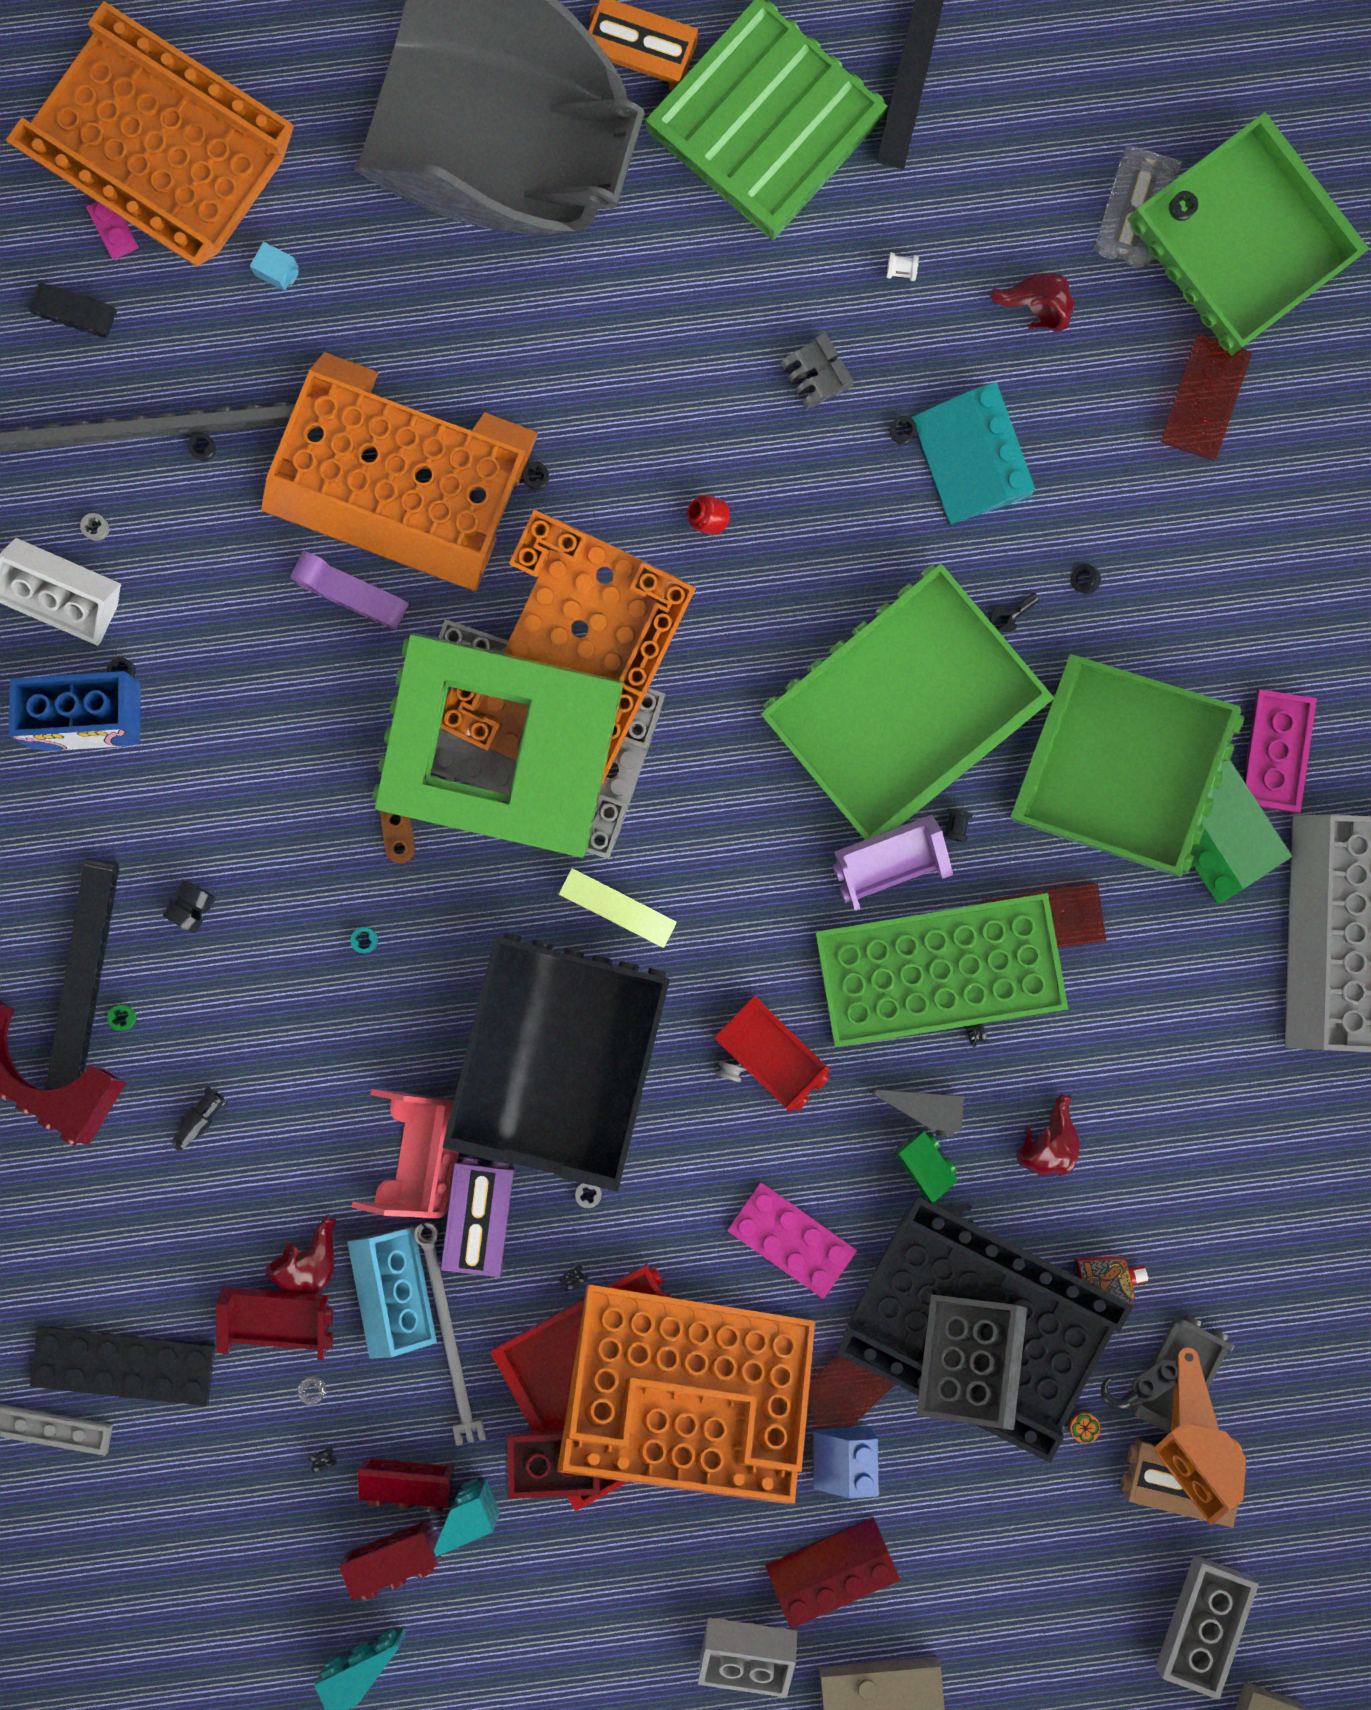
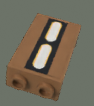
[1121,1438,1246,1528]

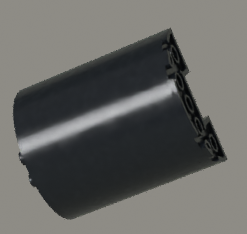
[442,933,670,1192]

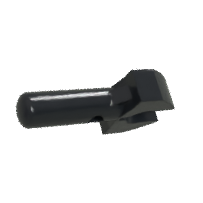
[989,593,1040,634]

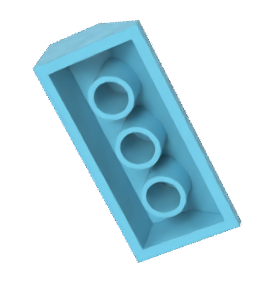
[347,1227,437,1359]

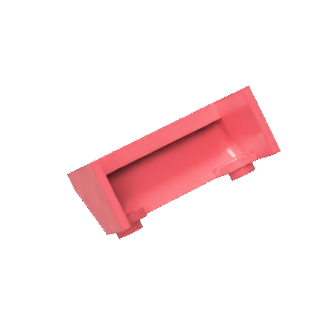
[352,1089,459,1218]

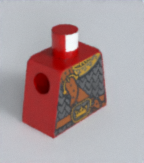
[1074,1256,1148,1303]

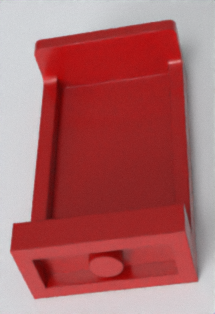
[713,996,831,1112]

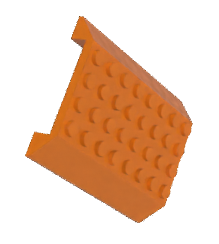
[6,1,294,267]

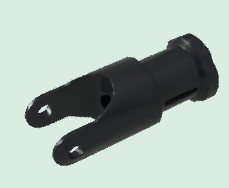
[172,1087,228,1150]

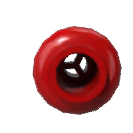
[687,494,730,535]

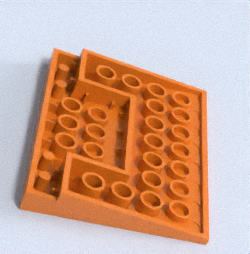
[557,1285,815,1504]

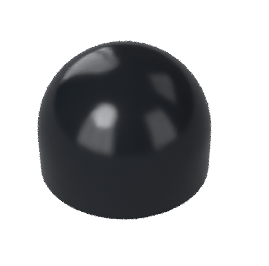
[1071,564,1101,594]

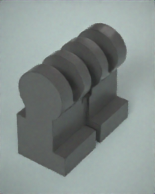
[780,332,853,409]

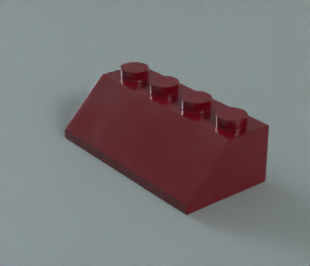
[765,1517,901,1629]

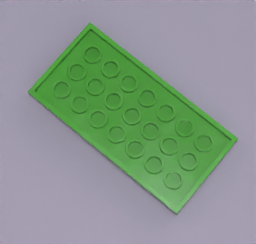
[816,893,1068,1047]

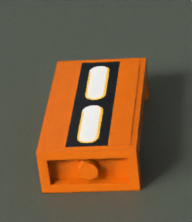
[588,0,698,90]

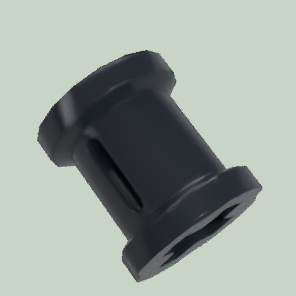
[942,808,973,843]

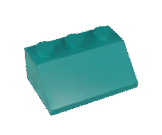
[434,1478,500,1557]

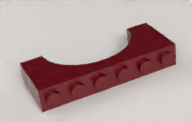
[0,1000,126,1146]

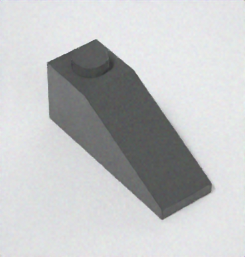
[873,1089,964,1137]

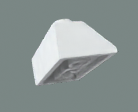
[0,538,121,646]

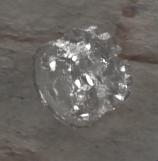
[298,1376,326,1405]

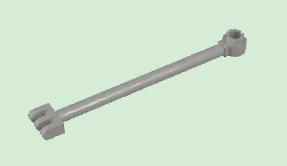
[414,1222,486,1446]

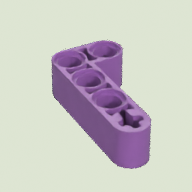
[290,551,409,630]

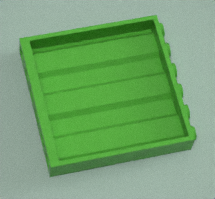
[645,0,887,241]

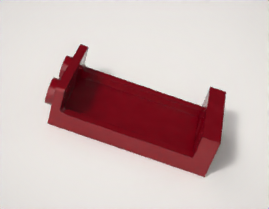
[216,1287,334,1360]

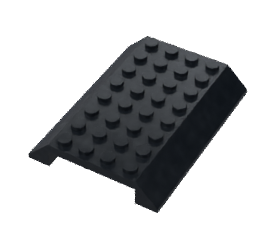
[837,1196,1133,1463]

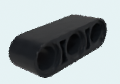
[29,283,117,338]

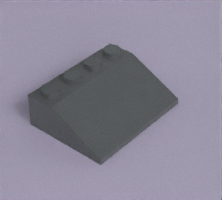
[917,1294,1027,1430]

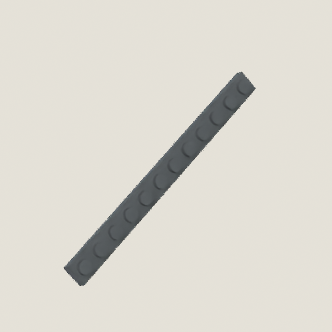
[0,402,295,452]

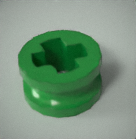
[107,1005,137,1031]

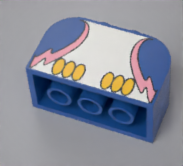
[9,671,141,751]

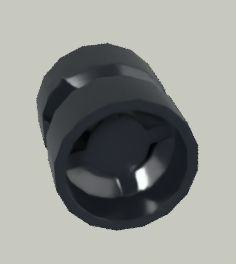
[163,880,216,934]

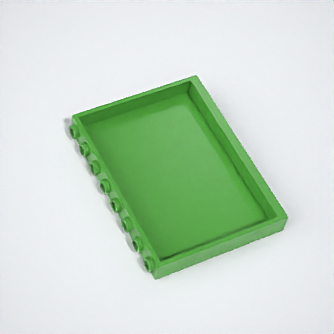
[761,564,1054,840]

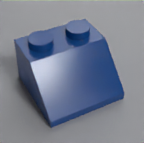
[812,1426,879,1498]

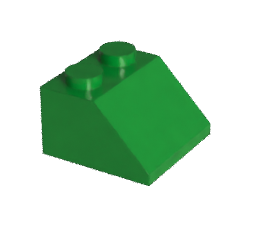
[893,1130,958,1203]

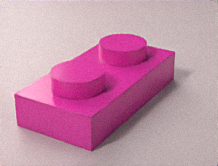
[86,202,139,260]

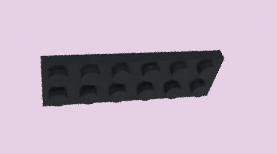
[30,1326,216,1406]

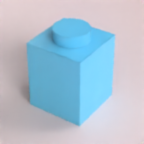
[250,241,299,291]

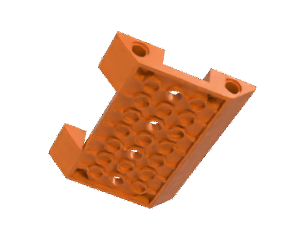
[261,352,538,592]
[440,509,696,787]

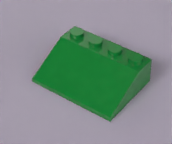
[1190,760,1293,905]

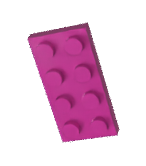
[1244,689,1317,813]
[727,1182,857,1299]

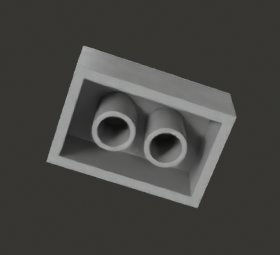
[698,1618,797,1698]

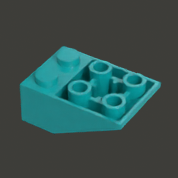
[314,1628,406,1710]

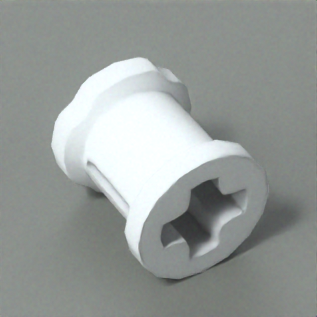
[887,252,919,281]

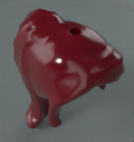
[990,272,1075,332]
[1016,1092,1080,1176]
[265,1214,336,1294]

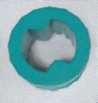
[350,927,378,954]

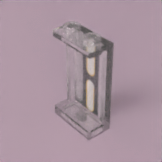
[1093,145,1182,267]

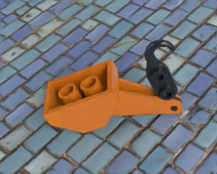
[1101,1347,1246,1526]

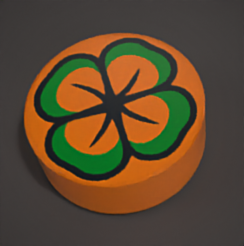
[1069,1412,1100,1443]

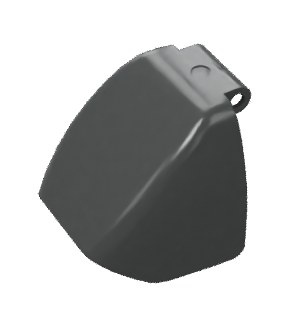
[354,0,645,235]

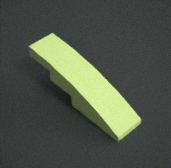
[559,868,677,948]

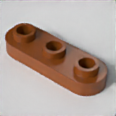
[379,783,416,864]

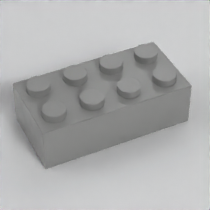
[1155,1555,1259,1700]

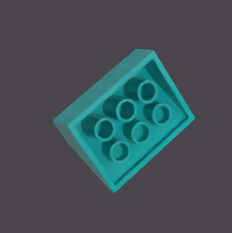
[911,382,1035,525]

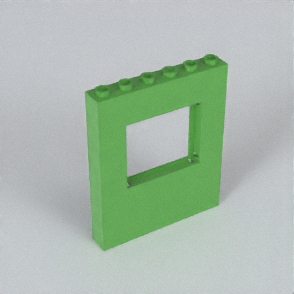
[372,633,624,858]

